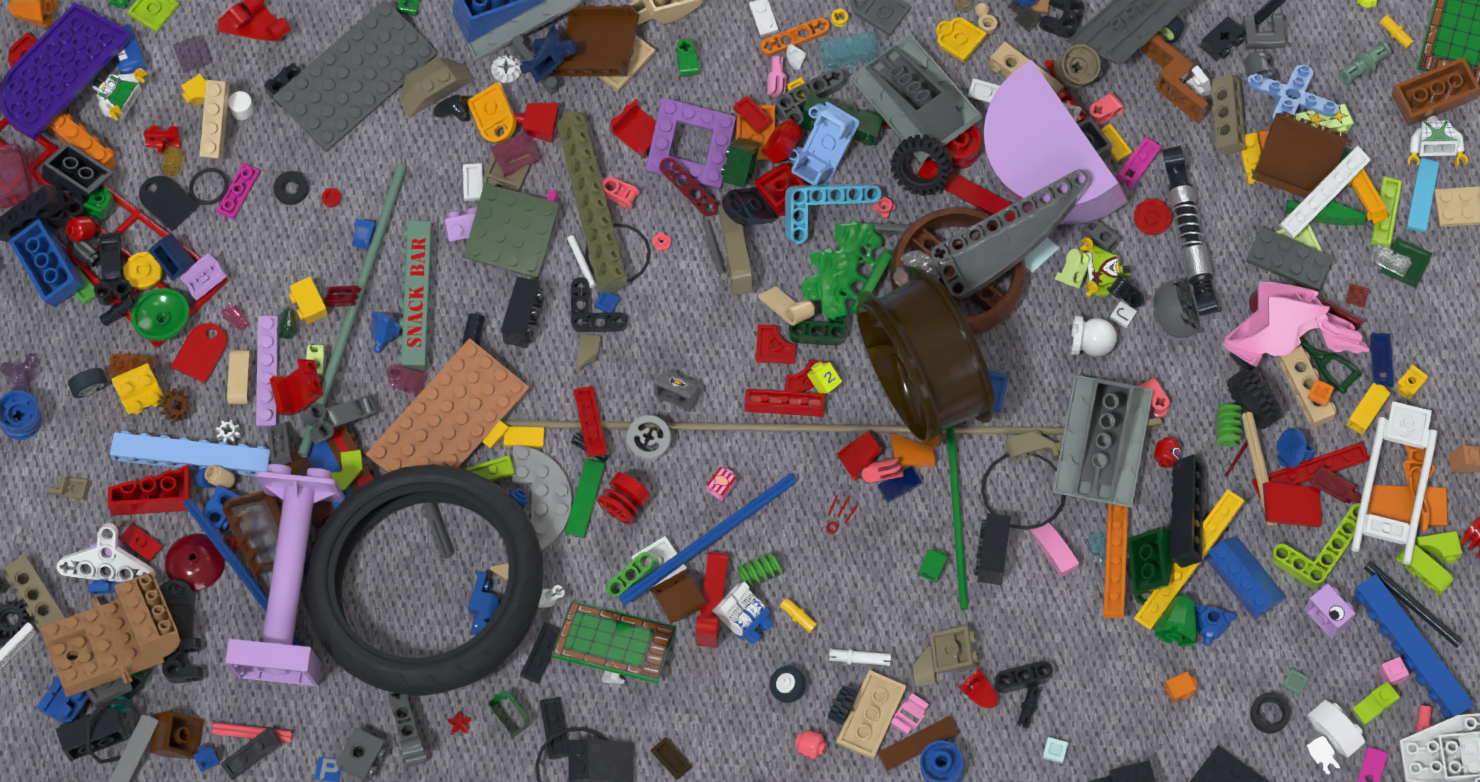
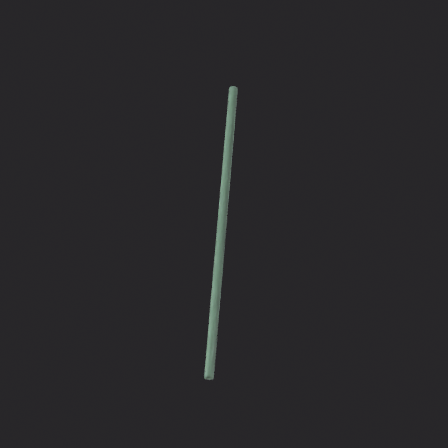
[298,164,406,457]

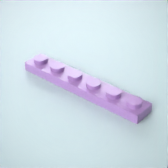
[256,316,278,428]

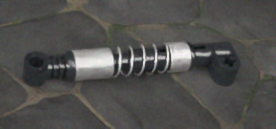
[1162,145,1218,316]

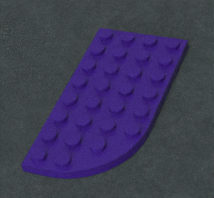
[0,2,133,140]

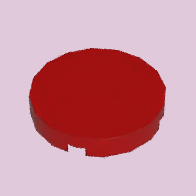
[1133,198,1172,235]

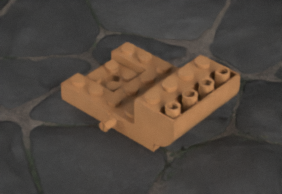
[40,572,180,697]

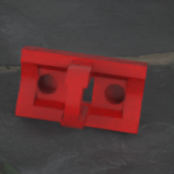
[143,125,181,154]

